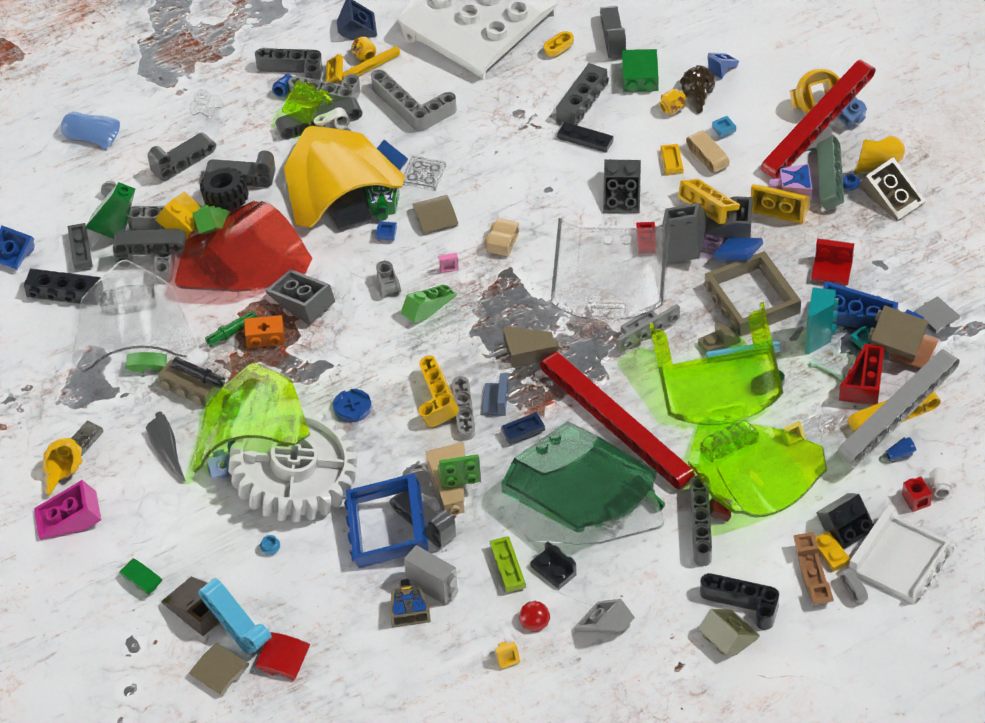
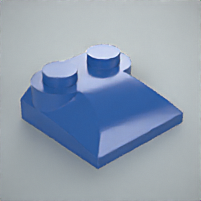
[0,225,35,270]

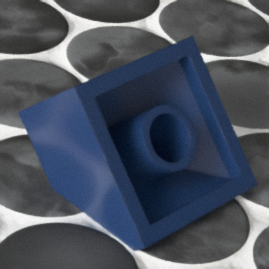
[337,0,377,40]

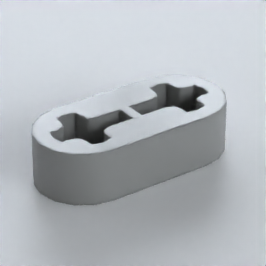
[840,568,868,604]

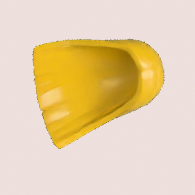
[854,136,905,175]

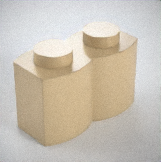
[484,218,520,257]

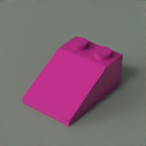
[34,480,101,540]

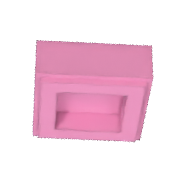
[438,253,459,273]

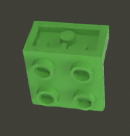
[438,454,481,488]

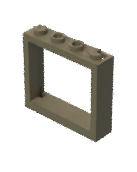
[703,251,801,337]

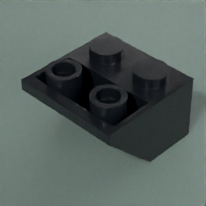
[816,493,874,549]

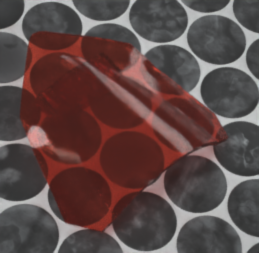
[175,201,313,292]

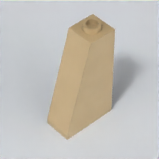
[425,442,465,516]

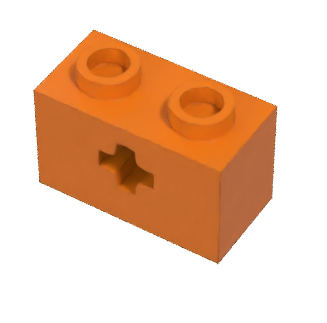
[244,315,285,348]

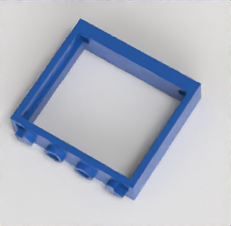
[344,473,429,568]

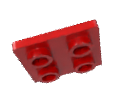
[811,238,855,286]

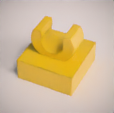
[495,641,520,669]

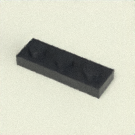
[557,122,614,153]

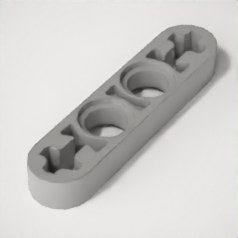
[452,376,475,440]

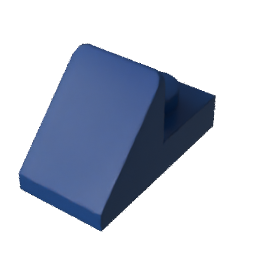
[707,53,739,79]

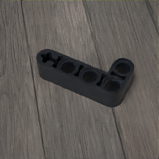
[700,573,779,630]

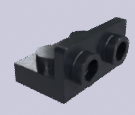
[530,541,577,590]

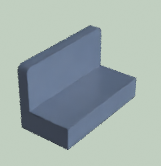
[482,373,508,416]

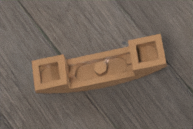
[793,532,834,605]

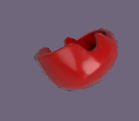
[518,600,550,632]

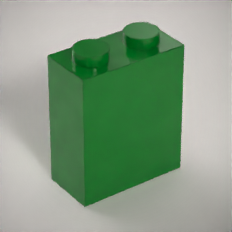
[622,49,659,92]

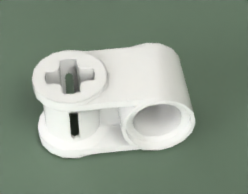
[314,108,350,130]

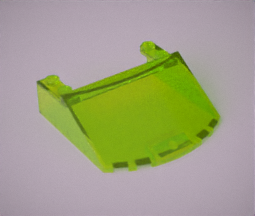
[649,302,783,425]

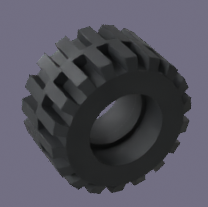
[200,167,249,212]

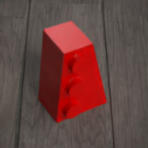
[839,344,885,405]

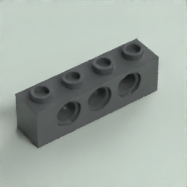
[556,63,609,125]

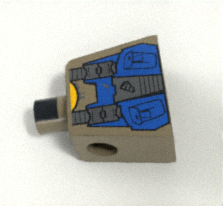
[390,579,431,628]

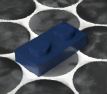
[501,412,545,444]

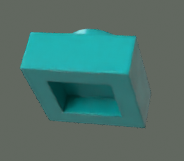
[850,325,871,349]

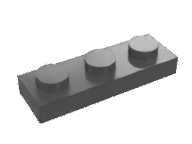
[67,223,93,270]

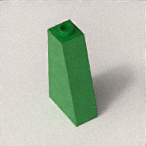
[86,182,136,239]

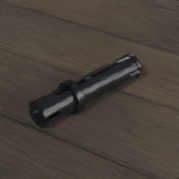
[171,357,226,389]

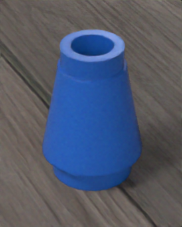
[272,74,292,97]
[885,437,916,461]

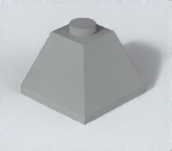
[573,599,635,632]

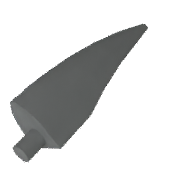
[146,411,186,481]

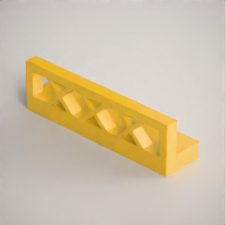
[678,179,740,224]

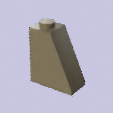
[503,327,559,368]

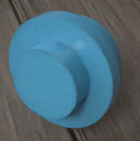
[260,535,280,554]

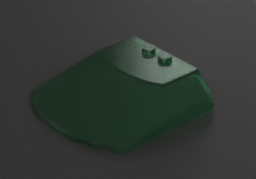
[501,421,657,532]

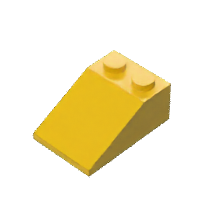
[155,191,201,241]

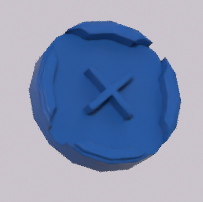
[333,389,372,423]

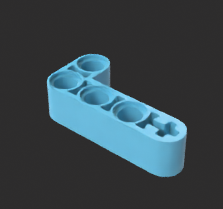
[198,578,272,654]

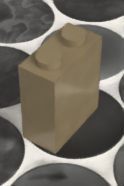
[868,305,928,361]

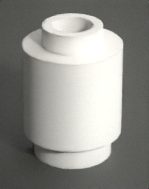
[929,467,952,498]

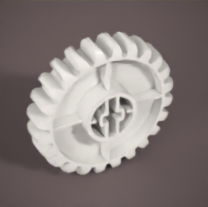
[229,408,357,522]

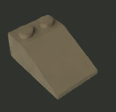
[859,158,926,221]

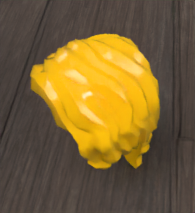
[43,437,83,496]

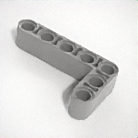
[371,69,457,131]
[128,206,176,285]

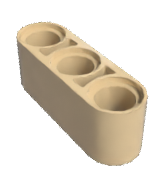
[686,130,730,173]

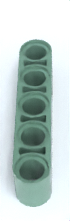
[817,136,844,210]

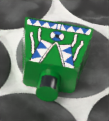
[364,185,400,220]

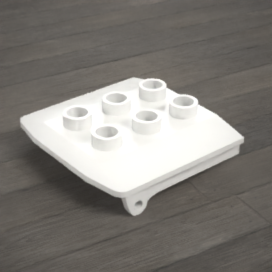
[399,0,559,80]

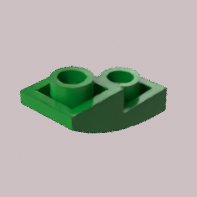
[119,558,163,595]

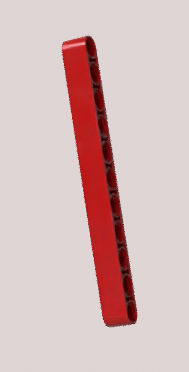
[540,351,695,490]

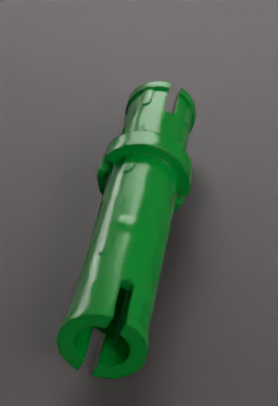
[205,310,258,348]

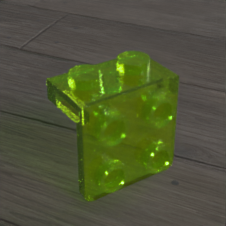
[282,80,333,124]

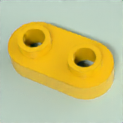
[544,31,574,57]

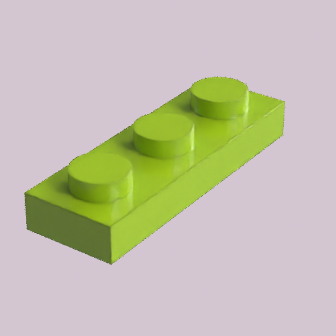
[490,536,526,593]

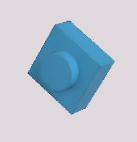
[712,116,737,138]

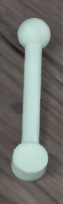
[810,359,846,380]

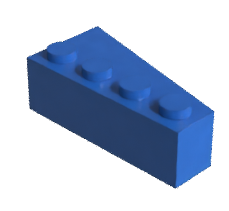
[823,281,898,329]

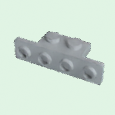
[617,304,680,353]

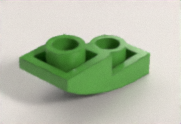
[125,352,167,373]

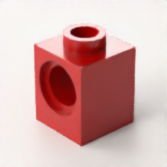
[902,476,932,512]

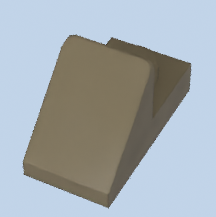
[698,322,741,354]

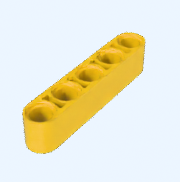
[847,391,941,432]

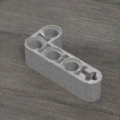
[288,74,361,105]

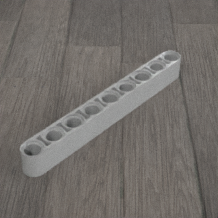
[836,349,960,467]

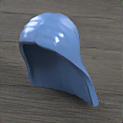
[61,112,120,150]

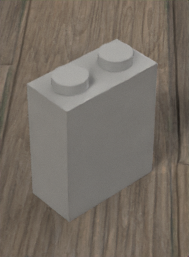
[404,545,458,605]

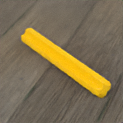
[342,46,401,81]

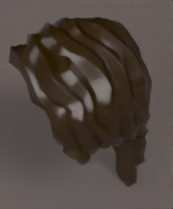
[680,65,715,114]

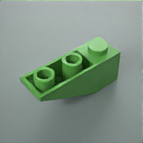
[193,205,229,235]
[401,284,457,323]

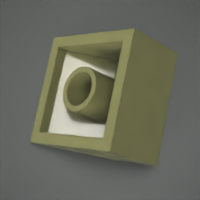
[698,609,760,655]

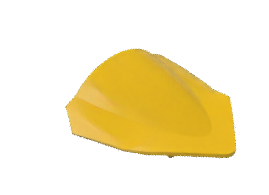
[284,126,405,228]

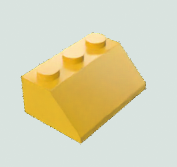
[751,184,810,224]

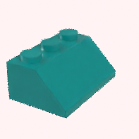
[805,287,839,354]

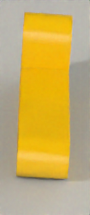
[418,355,459,428]

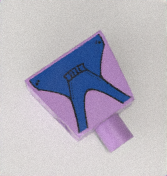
[769,164,812,202]

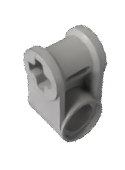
[376,260,401,297]

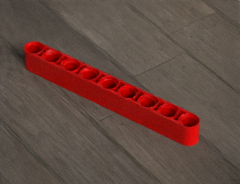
[760,59,876,179]

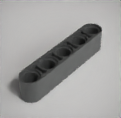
[275,97,363,140]
[690,475,712,566]

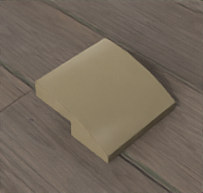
[412,195,458,235]
[189,643,249,697]

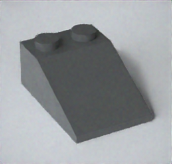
[265,269,335,323]

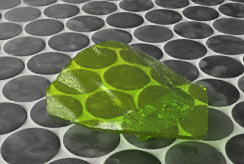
[190,363,310,473]
[688,418,827,518]

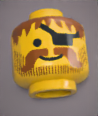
[351,37,377,62]
[659,89,686,115]

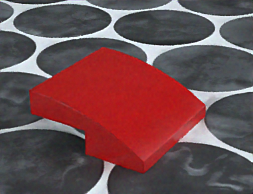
[254,632,311,681]

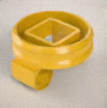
[789,69,840,114]

